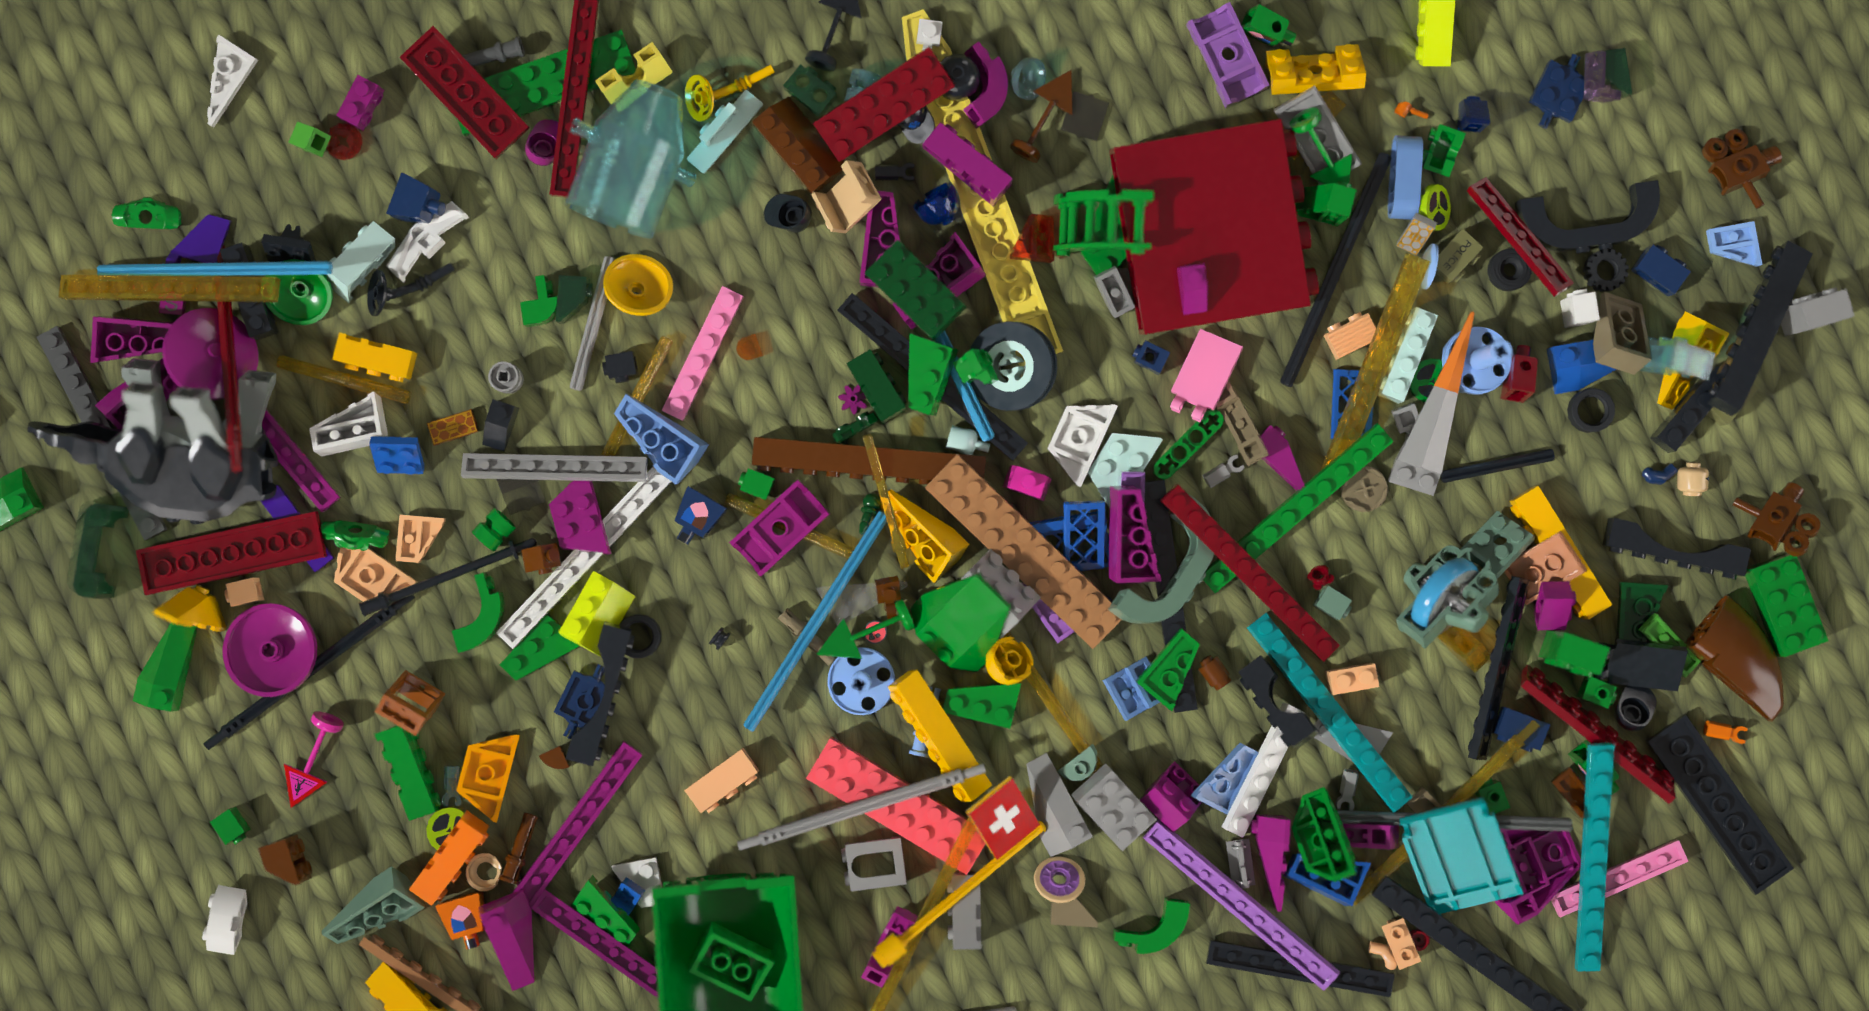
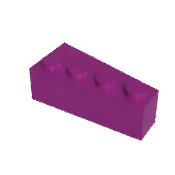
[922,122,1013,207]
[860,191,900,288]
[893,232,986,330]
[90,316,174,363]
[1109,485,1161,583]

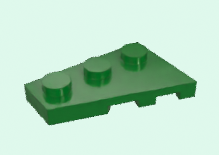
[499,614,580,681]
[1136,628,1200,711]
[571,875,640,947]

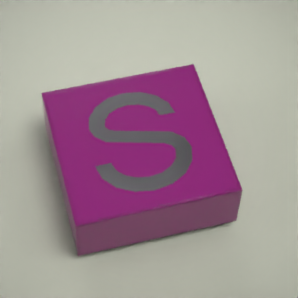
[159,290,187,316]

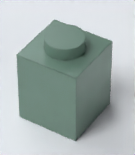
[1313,586,1352,620]

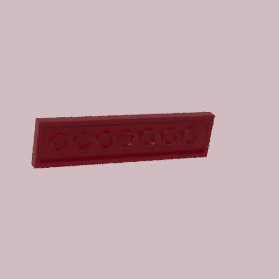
[136,511,327,595]
[1521,664,1676,804]

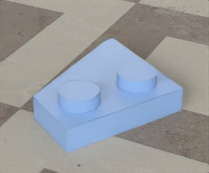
[1706,221,1763,267]

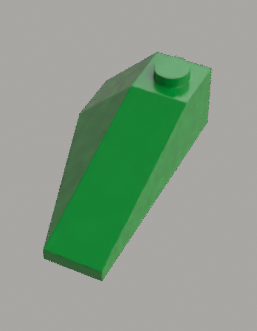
[0,467,44,531]

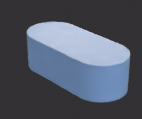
[1388,135,1423,220]

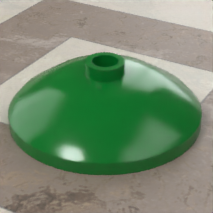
[262,259,333,325]

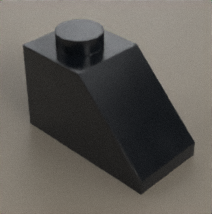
[482,399,519,452]

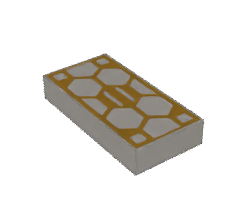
[1396,213,1437,256]

